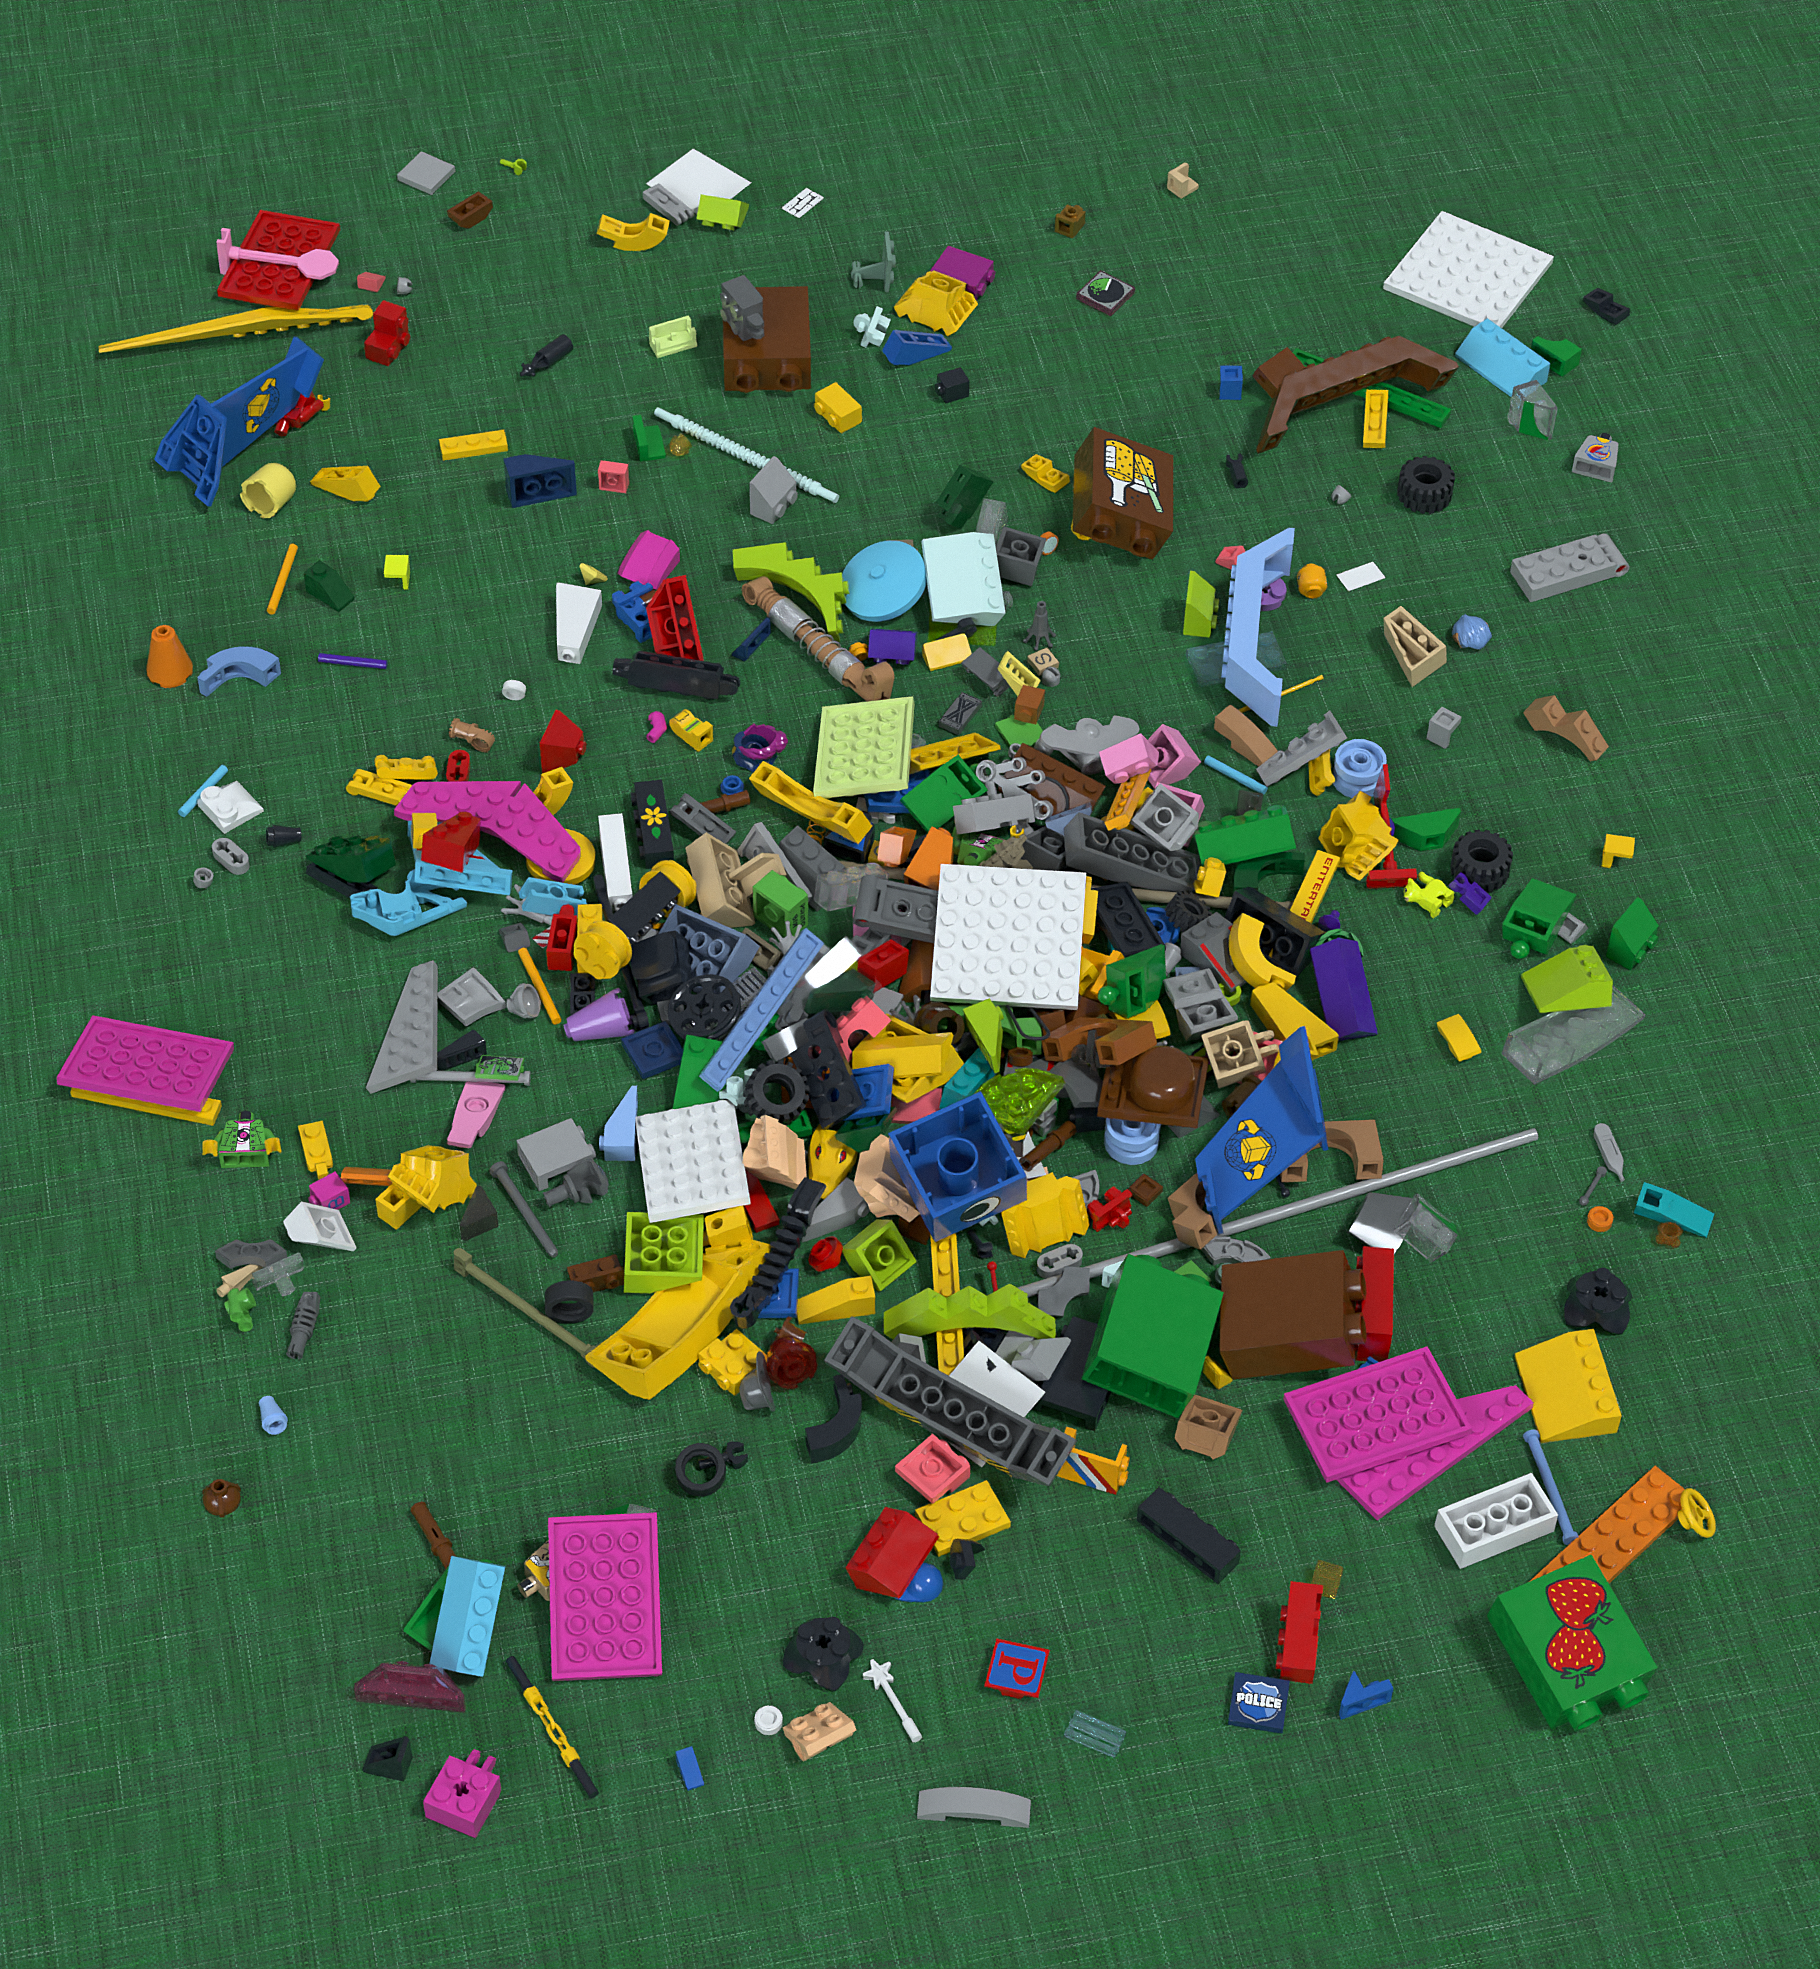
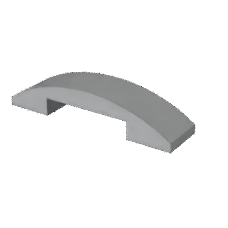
[917,1787,1031,1828]

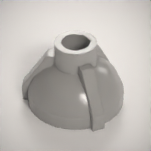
[507,983,541,1018]

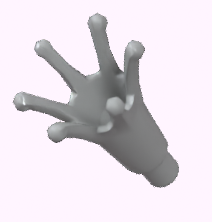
[501,884,553,926]
[769,921,802,955]

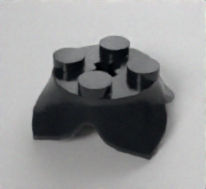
[1564,1268,1632,1334]
[783,1617,864,1691]

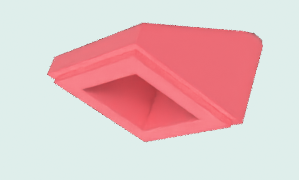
[357,272,386,292]
[1215,546,1246,570]

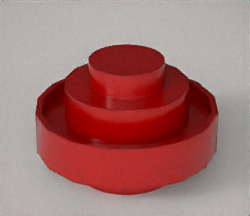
[808,1236,843,1271]

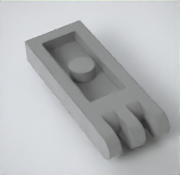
[643,183,695,226]

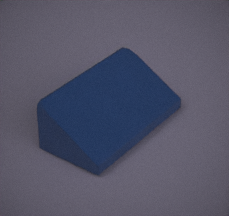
[732,617,771,662]

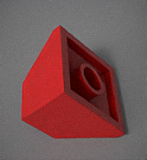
[540,710,587,774]

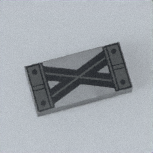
[939,692,982,735]

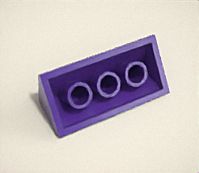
[1310,938,1378,1041]

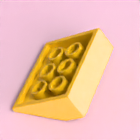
[849,1013,964,1103]
[1514,1329,1622,1443]

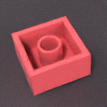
[598,460,629,493]

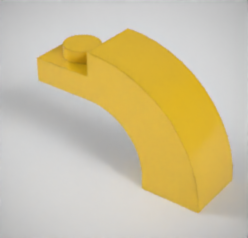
[597,213,670,251]
[533,767,573,815]

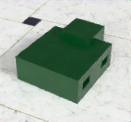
[936,465,993,529]

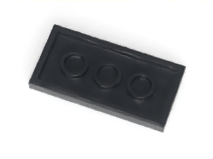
[1091,882,1166,958]

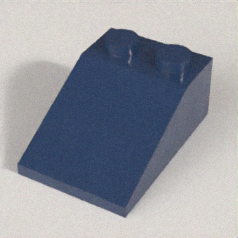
[503,454,577,508]

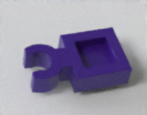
[1449,872,1492,915]

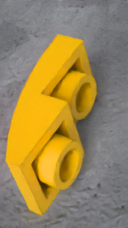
[1021,454,1070,493]
[1437,1014,1482,1062]

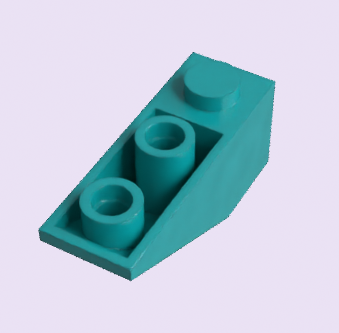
[1634,1182,1714,1238]

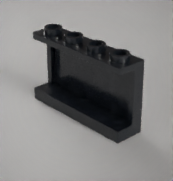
[1036,1316,1112,1431]

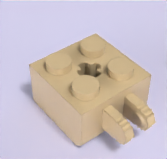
[1201,1021,1279,1088]

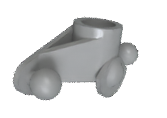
[1036,715,1139,775]

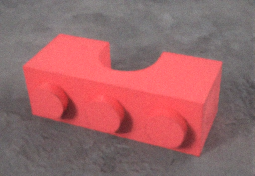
[815,996,891,1063]

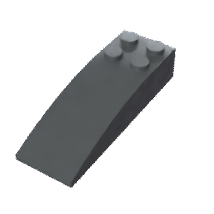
[1063,812,1200,894]

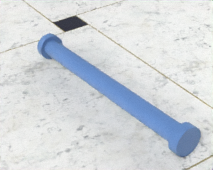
[1523,1429,1579,1545]

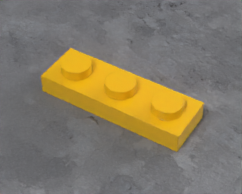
[1363,390,1388,448]
[439,430,508,461]

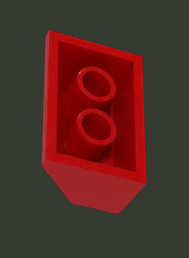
[845,1507,939,1599]

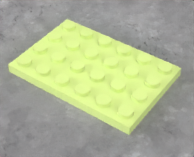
[813,696,915,799]

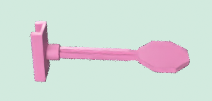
[217,228,339,280]

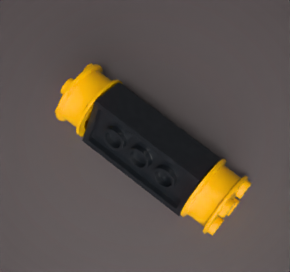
[573,860,697,979]

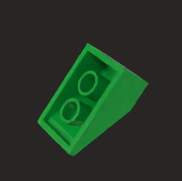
[672,1035,727,1109]

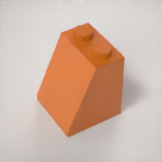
[904,827,953,891]

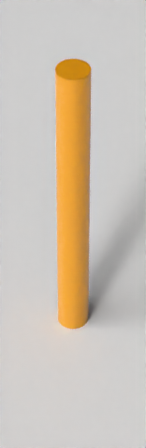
[267,544,298,615]
[518,948,562,1024]

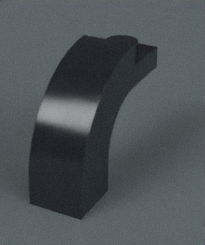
[805,1374,862,1464]

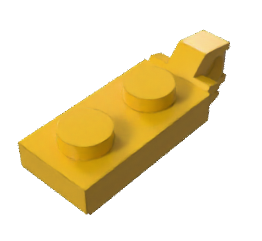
[298,1121,333,1180]

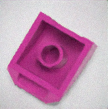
[617,530,680,590]

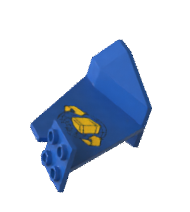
[154,337,324,506]
[1195,1026,1329,1234]

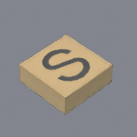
[1027,648,1059,676]

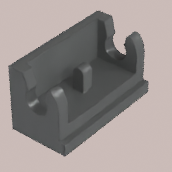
[962,647,1011,696]

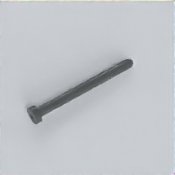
[489,1161,558,1258]

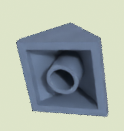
[1045,802,1092,835]

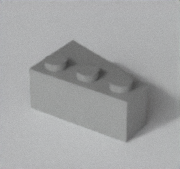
[953,793,1035,834]

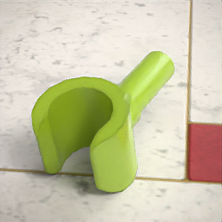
[500,159,527,175]

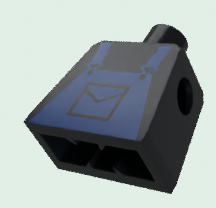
[823,811,875,864]

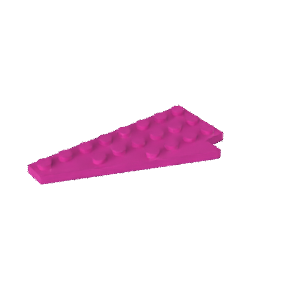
[1336,1385,1534,1521]

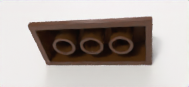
[997,743,1106,816]

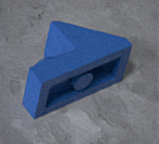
[1339,1671,1393,1720]

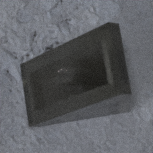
[460,1185,499,1241]

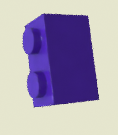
[868,628,918,664]

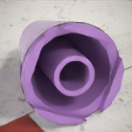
[564,988,634,1041]

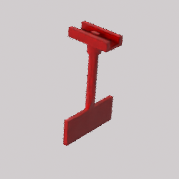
[1366,764,1417,889]

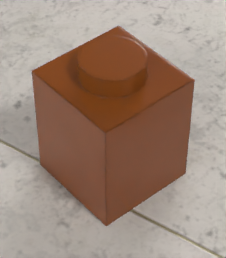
[1014,685,1045,725]

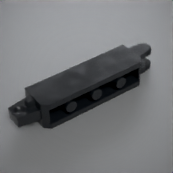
[612,651,741,699]

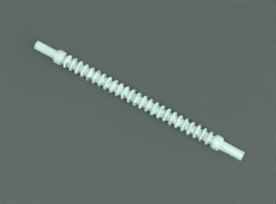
[654,407,839,503]

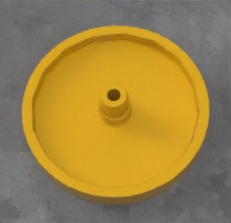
[526,829,595,885]

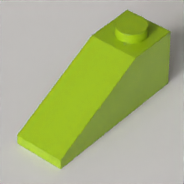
[963,998,1004,1073]

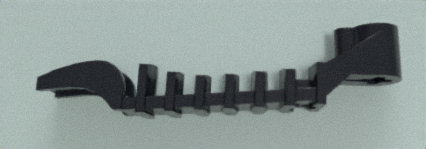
[730,1177,826,1329]

